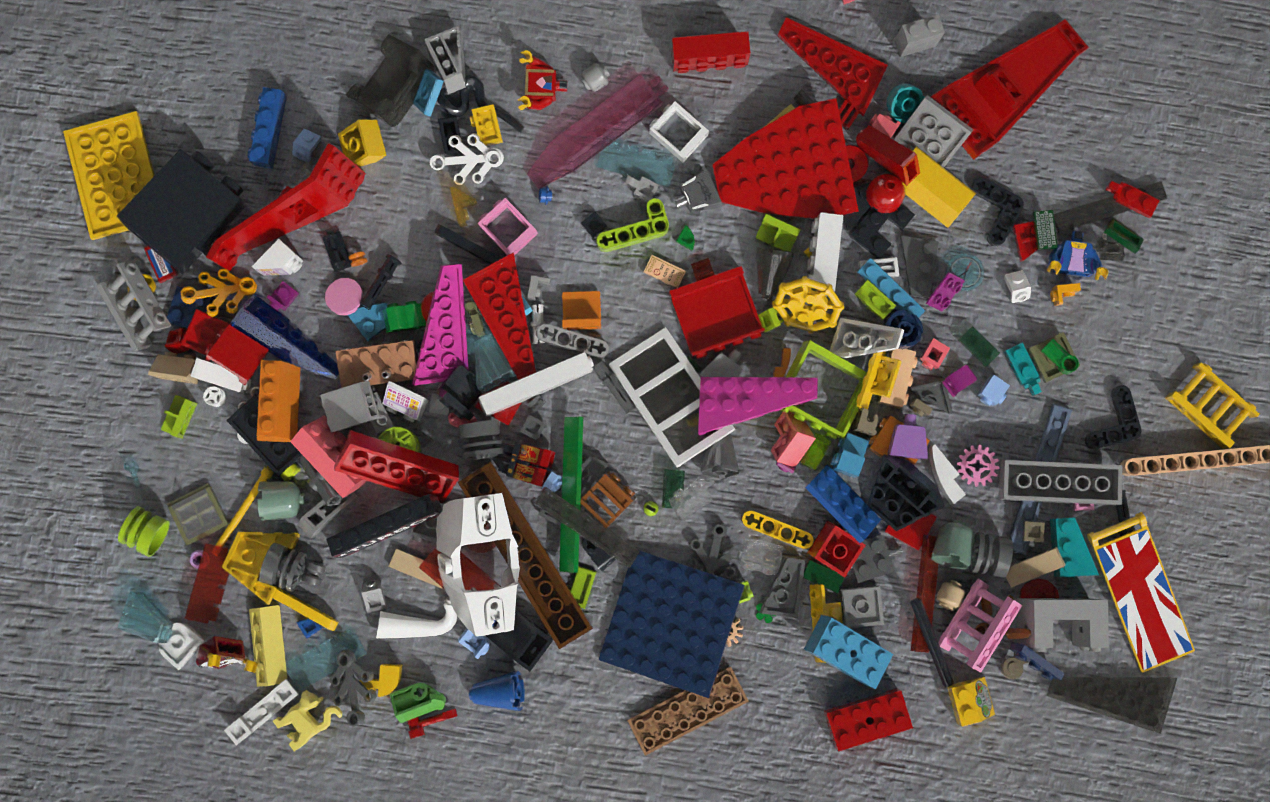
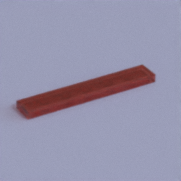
[911,534,939,653]

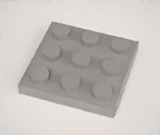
[894,95,973,167]

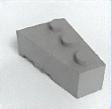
[424,26,466,94]

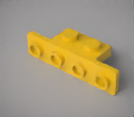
[857,351,901,410]
[809,584,843,663]

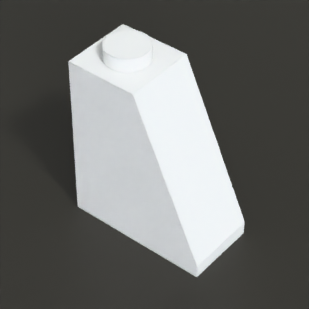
[191,358,251,394]

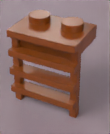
[581,471,636,533]

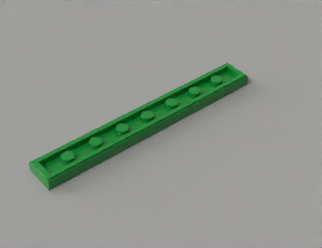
[559,416,584,573]

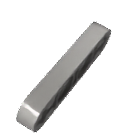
[536,324,609,358]

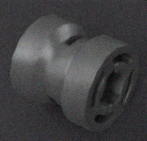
[301,561,326,586]

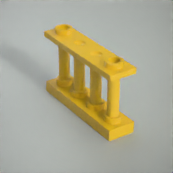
[1165,362,1260,449]

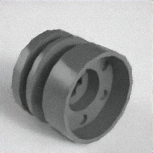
[459,420,503,460]
[969,532,1013,578]
[259,543,307,592]

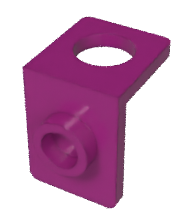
[942,364,977,397]

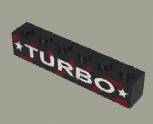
[326,494,443,558]

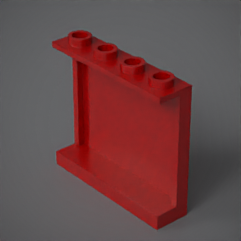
[669,266,765,359]

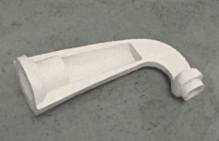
[376,597,457,638]

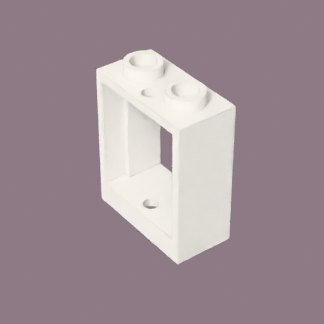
[649,101,709,163]

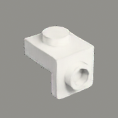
[1004,270,1031,303]

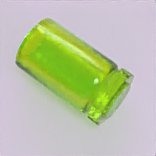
[799,433,832,471]

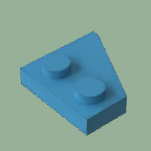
[348,303,388,342]

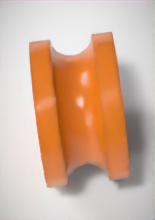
[348,252,368,267]

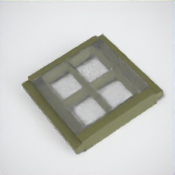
[167,483,229,546]

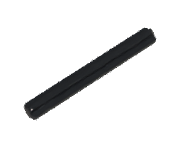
[910,598,954,687]

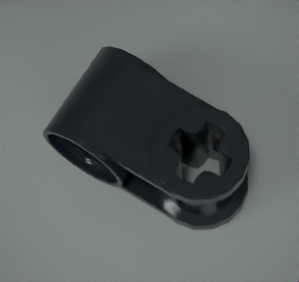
[582,536,616,572]

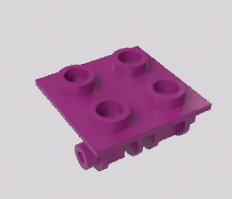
[926,271,965,311]

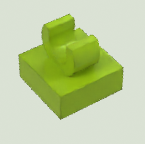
[758,308,783,332]

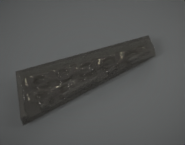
[1047,677,1177,734]

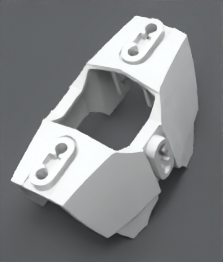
[436,493,520,636]

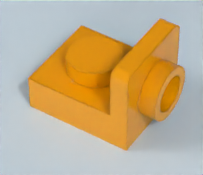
[1050,283,1081,306]

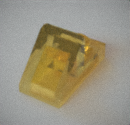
[449,187,478,227]

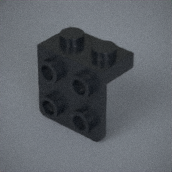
[435,365,486,421]

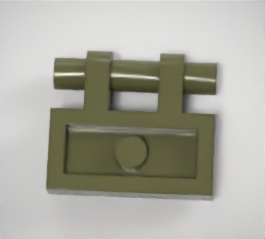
[465,301,487,339]

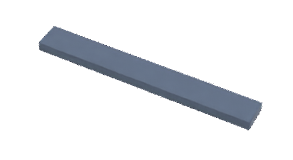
[1009,404,1072,555]

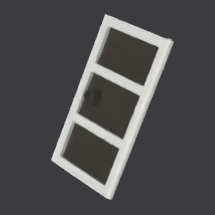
[609,327,735,467]

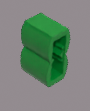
[382,301,427,333]

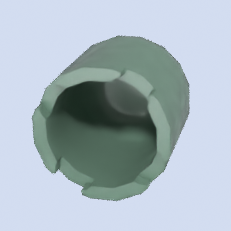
[258,481,304,520]
[931,520,975,569]

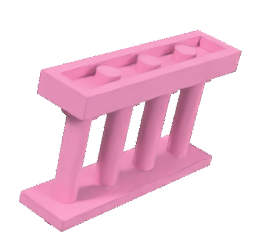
[938,579,1022,672]

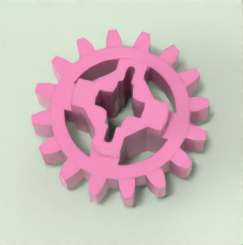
[957,445,1000,487]

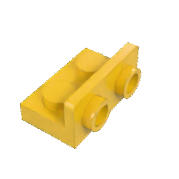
[470,104,503,146]

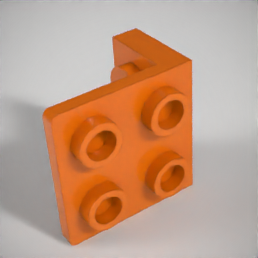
[562,291,601,330]

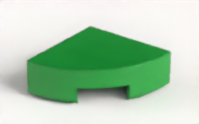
[676,225,695,251]

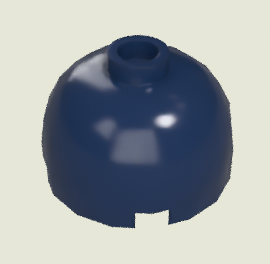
[884,310,923,350]

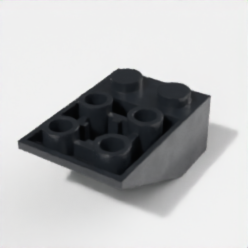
[486,609,553,672]

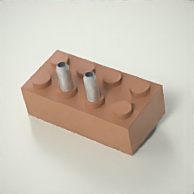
[336,339,418,388]

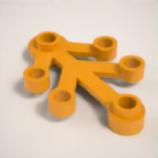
[181,269,257,317]

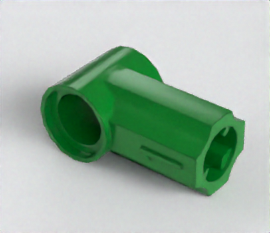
[1041,339,1079,375]

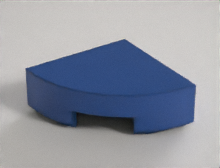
[296,619,324,639]

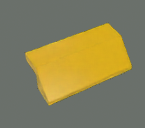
[903,146,976,228]

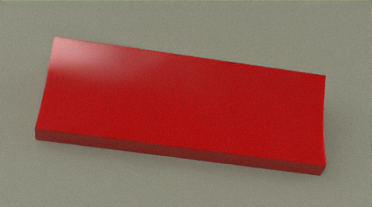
[334,430,459,504]

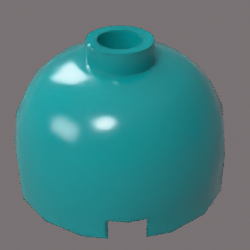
[886,83,925,123]

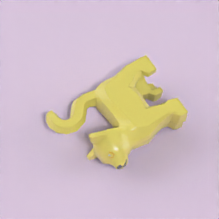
[273,690,342,752]

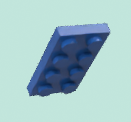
[805,464,881,543]

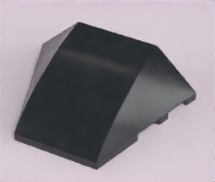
[867,454,945,531]

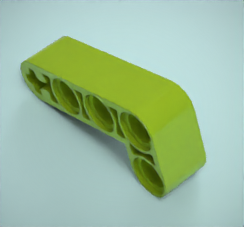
[597,198,669,252]

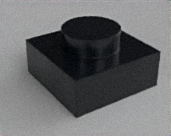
[581,211,607,239]

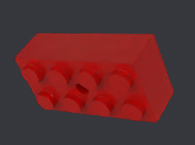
[671,31,751,73]
[824,688,913,752]

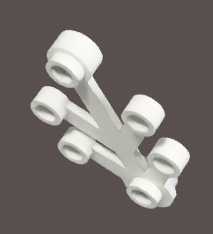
[430,133,504,185]

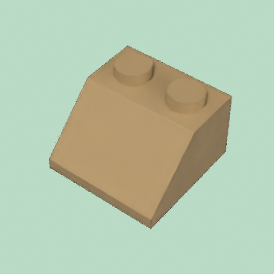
[148,352,198,384]

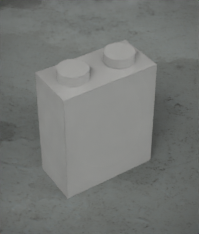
[895,14,945,57]
[320,381,380,432]

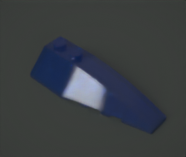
[230,294,339,379]

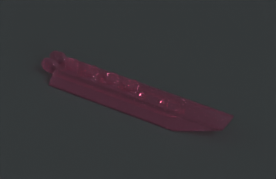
[527,74,669,189]

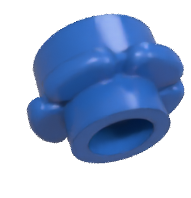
[538,186,552,205]

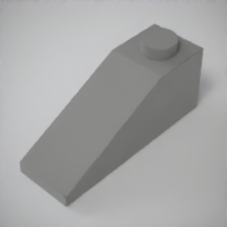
[298,492,357,539]

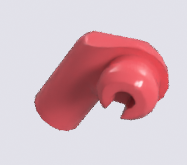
[448,413,477,428]

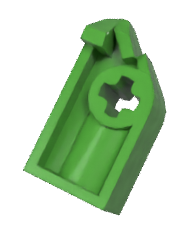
[389,683,446,723]

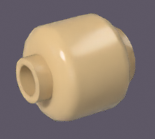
[936,580,965,611]

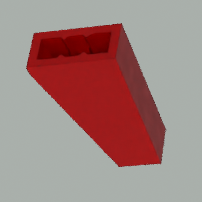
[856,125,920,186]

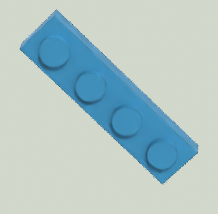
[857,258,925,318]

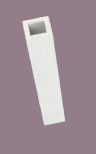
[478,352,594,417]

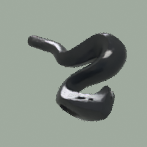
[437,75,525,133]

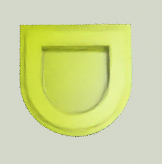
[280,464,301,482]

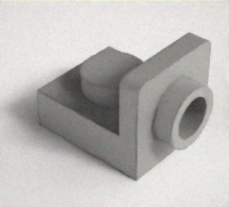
[527,273,551,302]
[361,580,387,613]

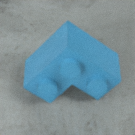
[831,433,869,478]

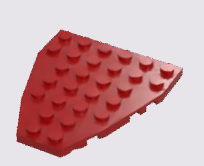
[712,98,859,219]

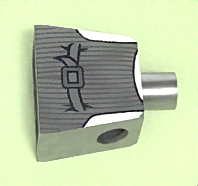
[674,169,722,213]

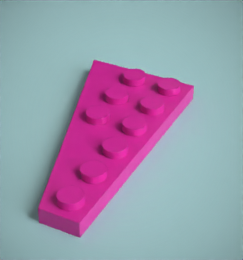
[412,263,469,385]
[698,377,818,436]

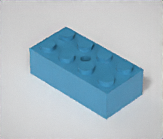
[804,615,893,689]

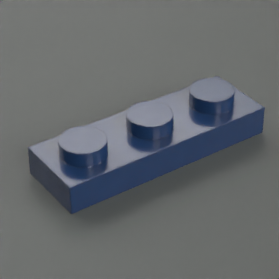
[1009,642,1065,681]

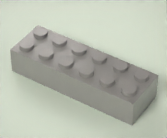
[999,460,1122,505]

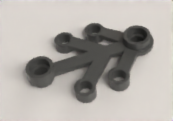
[686,523,740,579]
[330,649,377,727]

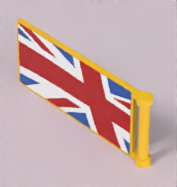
[1087,512,1195,673]

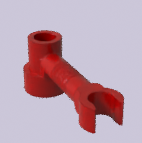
[407,709,458,739]

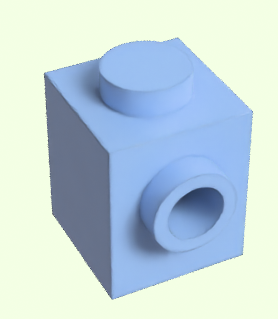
[977,375,1010,406]

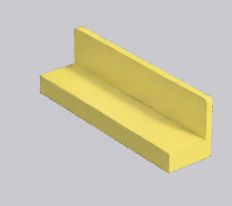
[249,605,287,687]

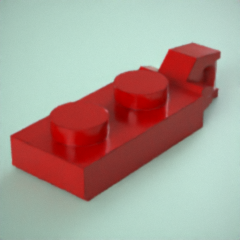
[1105,181,1160,218]

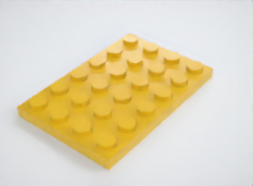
[63,111,155,240]

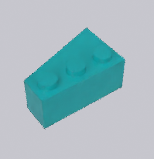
[1049,518,1099,577]

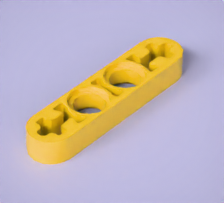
[741,511,814,549]
[273,586,339,631]

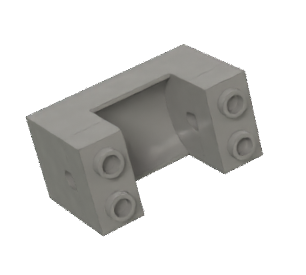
[1017,598,1109,652]

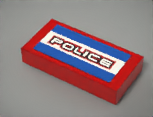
[144,246,178,283]

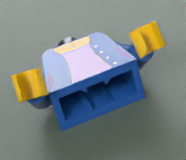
[1047,231,1109,280]

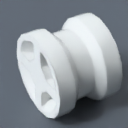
[203,387,226,407]

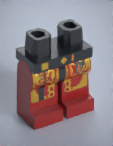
[498,443,556,487]

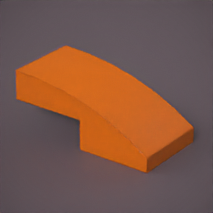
[773,348,791,377]

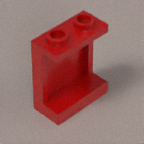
[205,325,269,386]

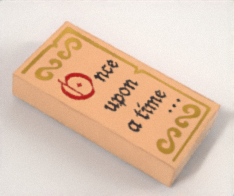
[644,255,686,288]

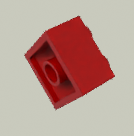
[807,521,866,578]

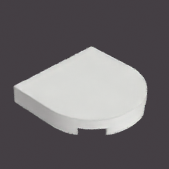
[158,622,206,670]

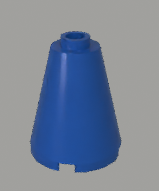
[469,671,525,711]

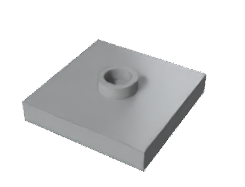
[841,586,884,628]

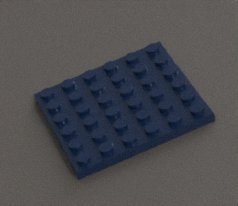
[598,549,745,698]

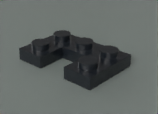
[850,204,915,259]

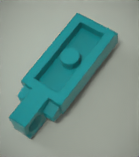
[1004,342,1042,396]

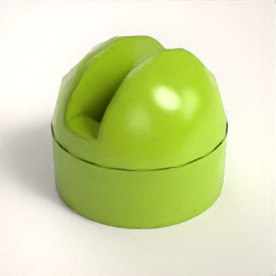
[643,501,659,516]

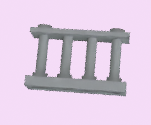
[96,260,171,351]

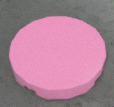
[325,278,364,315]

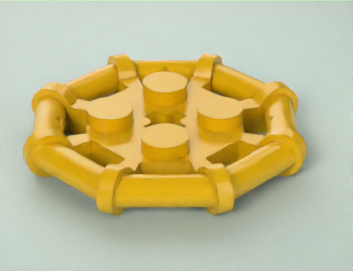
[772,276,844,334]

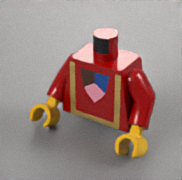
[518,50,568,110]

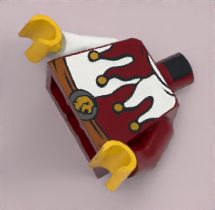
[196,636,258,673]

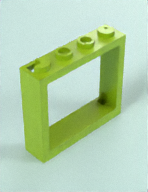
[781,340,867,440]

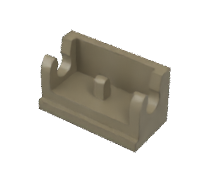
[852,408,878,437]

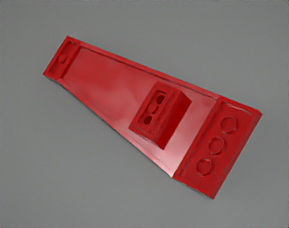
[931,19,1089,160]
[206,143,366,271]

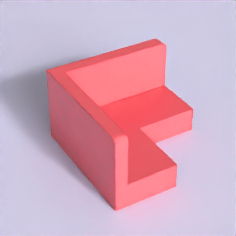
[771,411,816,467]

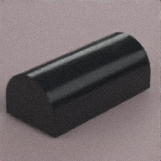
[438,116,463,157]

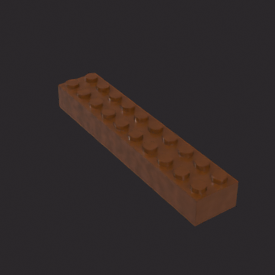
[458,462,593,649]

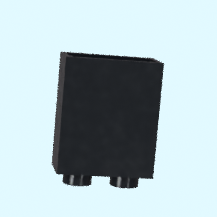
[116,149,244,275]

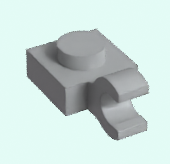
[624,175,659,201]
[429,382,450,415]

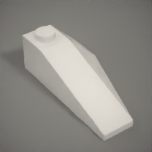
[830,318,904,358]

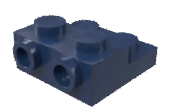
[167,286,215,329]

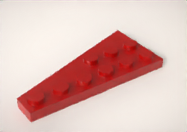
[778,17,888,116]
[463,252,536,380]

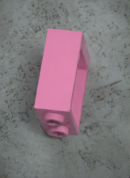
[478,198,538,256]

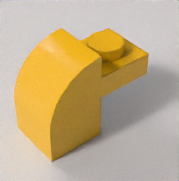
[359,664,403,697]

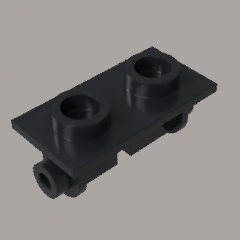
[322,231,352,273]

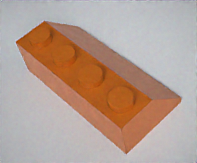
[257,360,301,442]

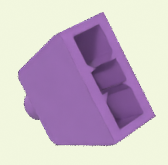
[887,414,928,460]

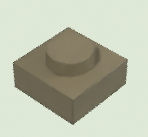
[909,399,933,417]
[1022,521,1045,542]

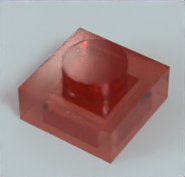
[691,257,715,281]

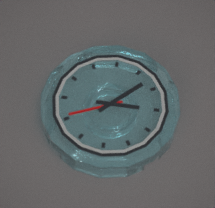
[946,254,984,292]

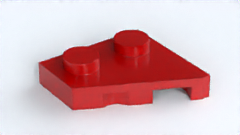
[1013,221,1037,262]

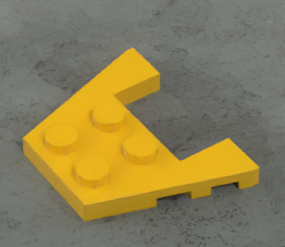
[222,532,300,605]

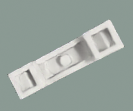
[224,679,298,745]

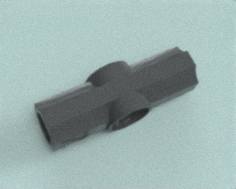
[299,455,342,506]

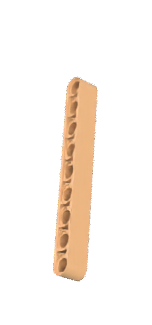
[1120,445,1270,476]

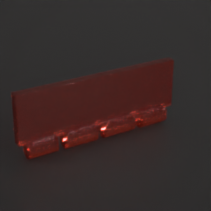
[184,543,229,624]

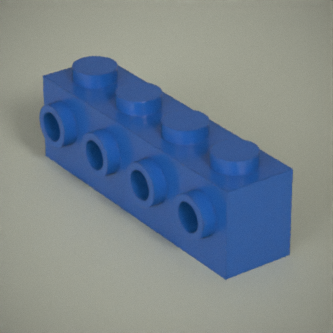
[248,87,287,169]

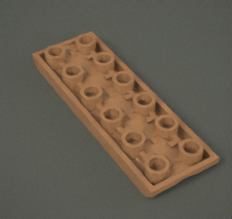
[627,666,749,756]

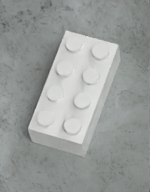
[807,213,843,297]

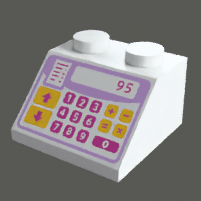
[252,239,303,276]
[382,381,429,422]

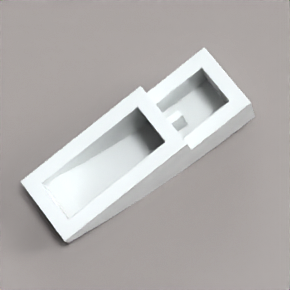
[928,444,966,505]

